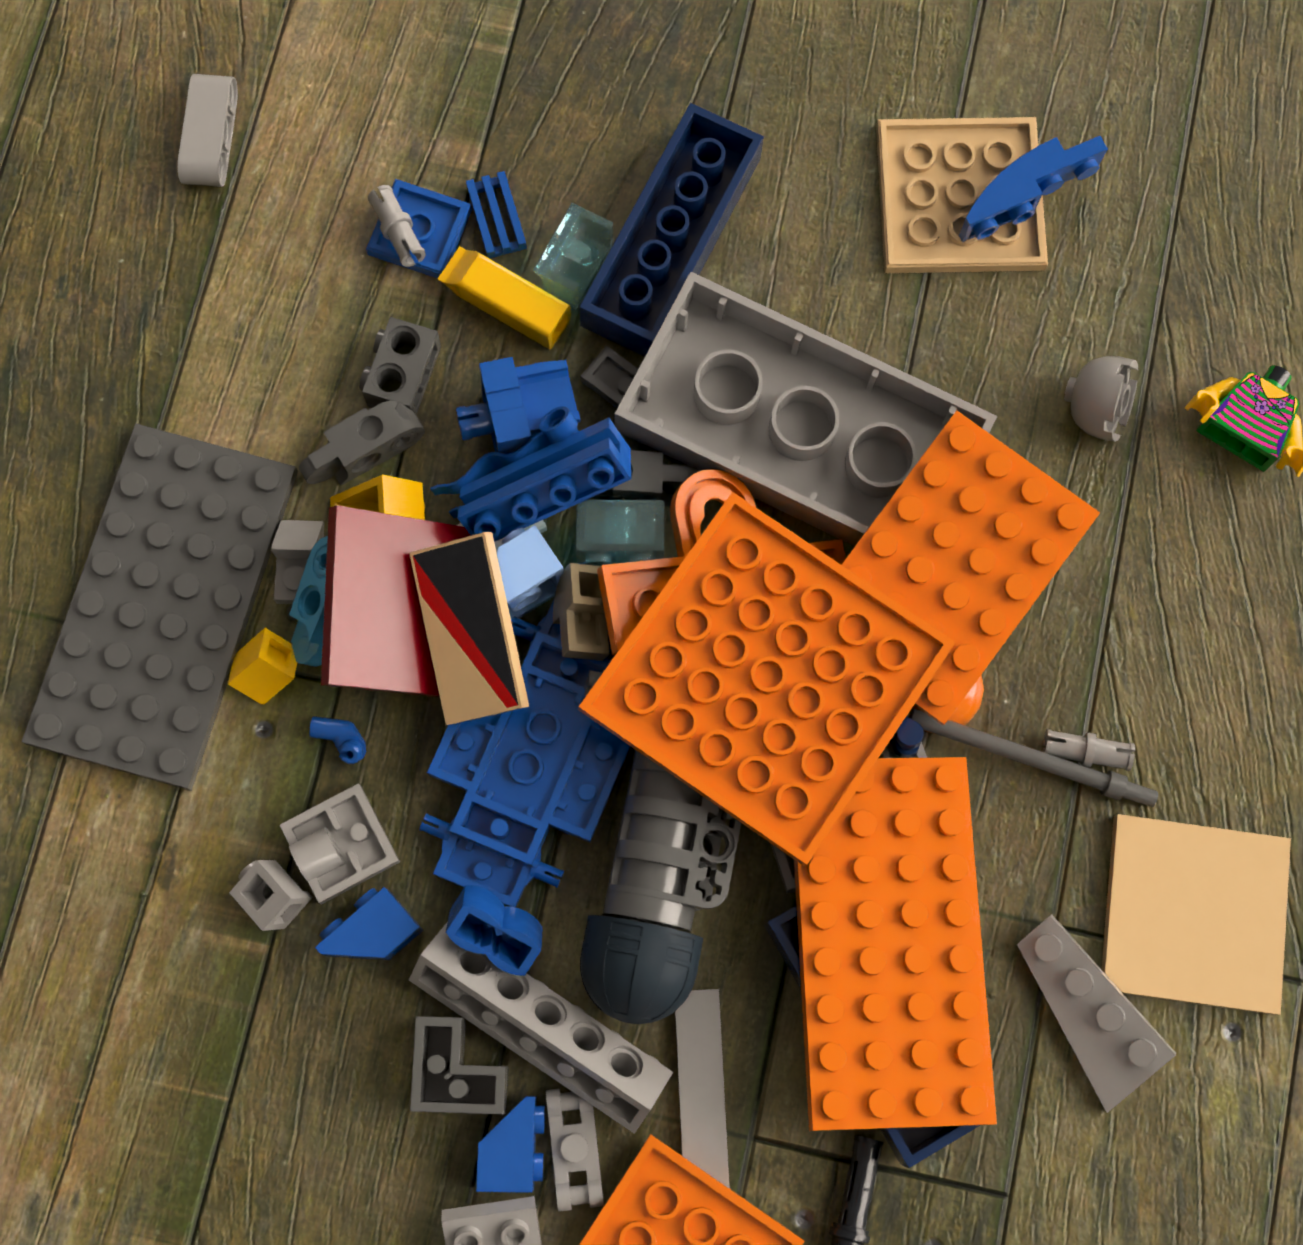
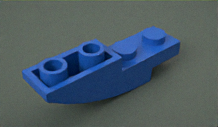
[959,136,1108,242]

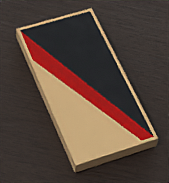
[409,532,529,725]

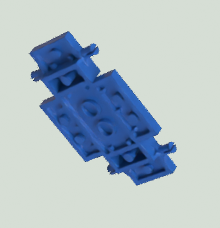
[419,600,631,907]

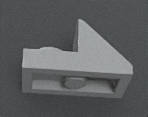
[271,520,324,604]

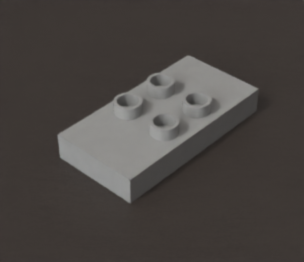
[615,272,997,546]

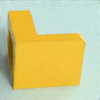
[228,627,297,704]

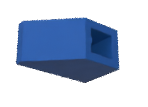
[315,887,424,960]
[476,1096,545,1193]

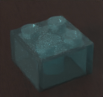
[576,500,664,566]

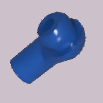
[309,716,366,764]

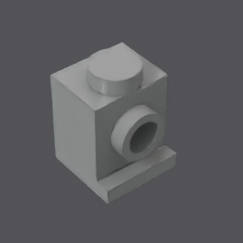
[229,860,313,931]

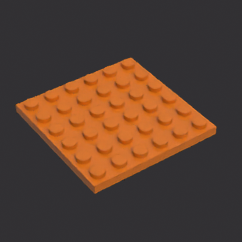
[578,492,956,867]

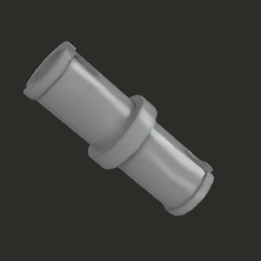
[368,185,426,267]
[1042,729,1135,771]

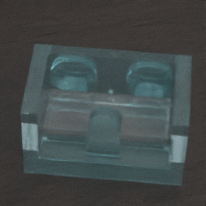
[533,203,613,311]

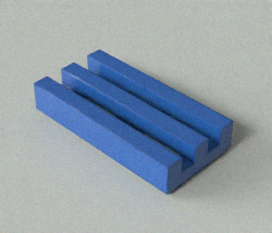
[466,171,527,259]

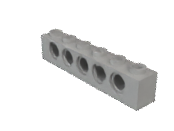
[409,922,673,1134]

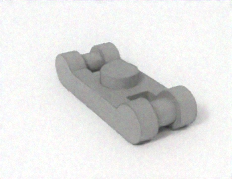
[546,1088,604,1212]

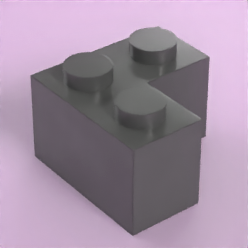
[410,1016,509,1114]

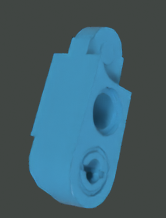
[289,536,328,667]

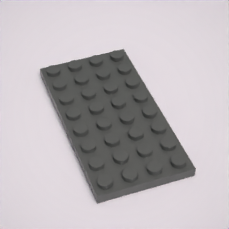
[22,423,298,791]

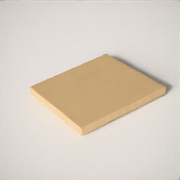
[876,117,1048,273]
[1101,814,1291,1015]

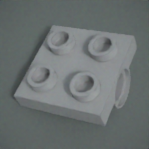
[280,783,400,904]
[441,1196,542,1245]

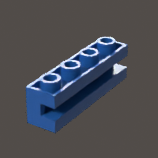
[457,418,631,542]

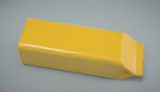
[438,246,571,350]

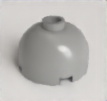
[1064,356,1138,442]

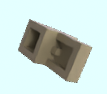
[553,563,610,661]

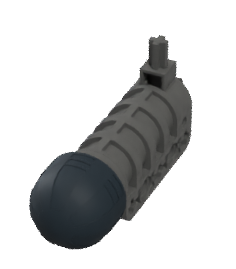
[580,670,741,1024]

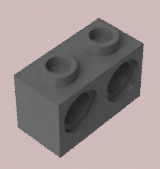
[359,317,441,415]

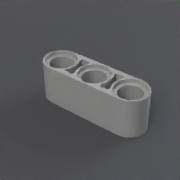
[178,73,238,187]

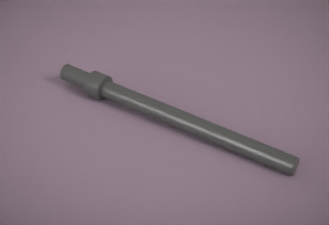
[909,708,1158,807]

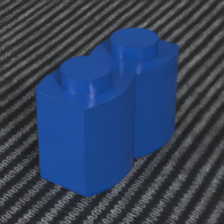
[446,885,543,976]

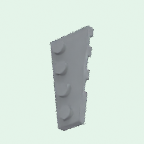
[1017,914,1176,1113]

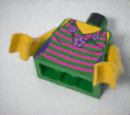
[1185,365,1303,477]

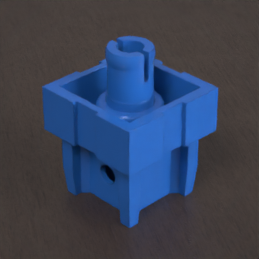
[456,357,581,454]

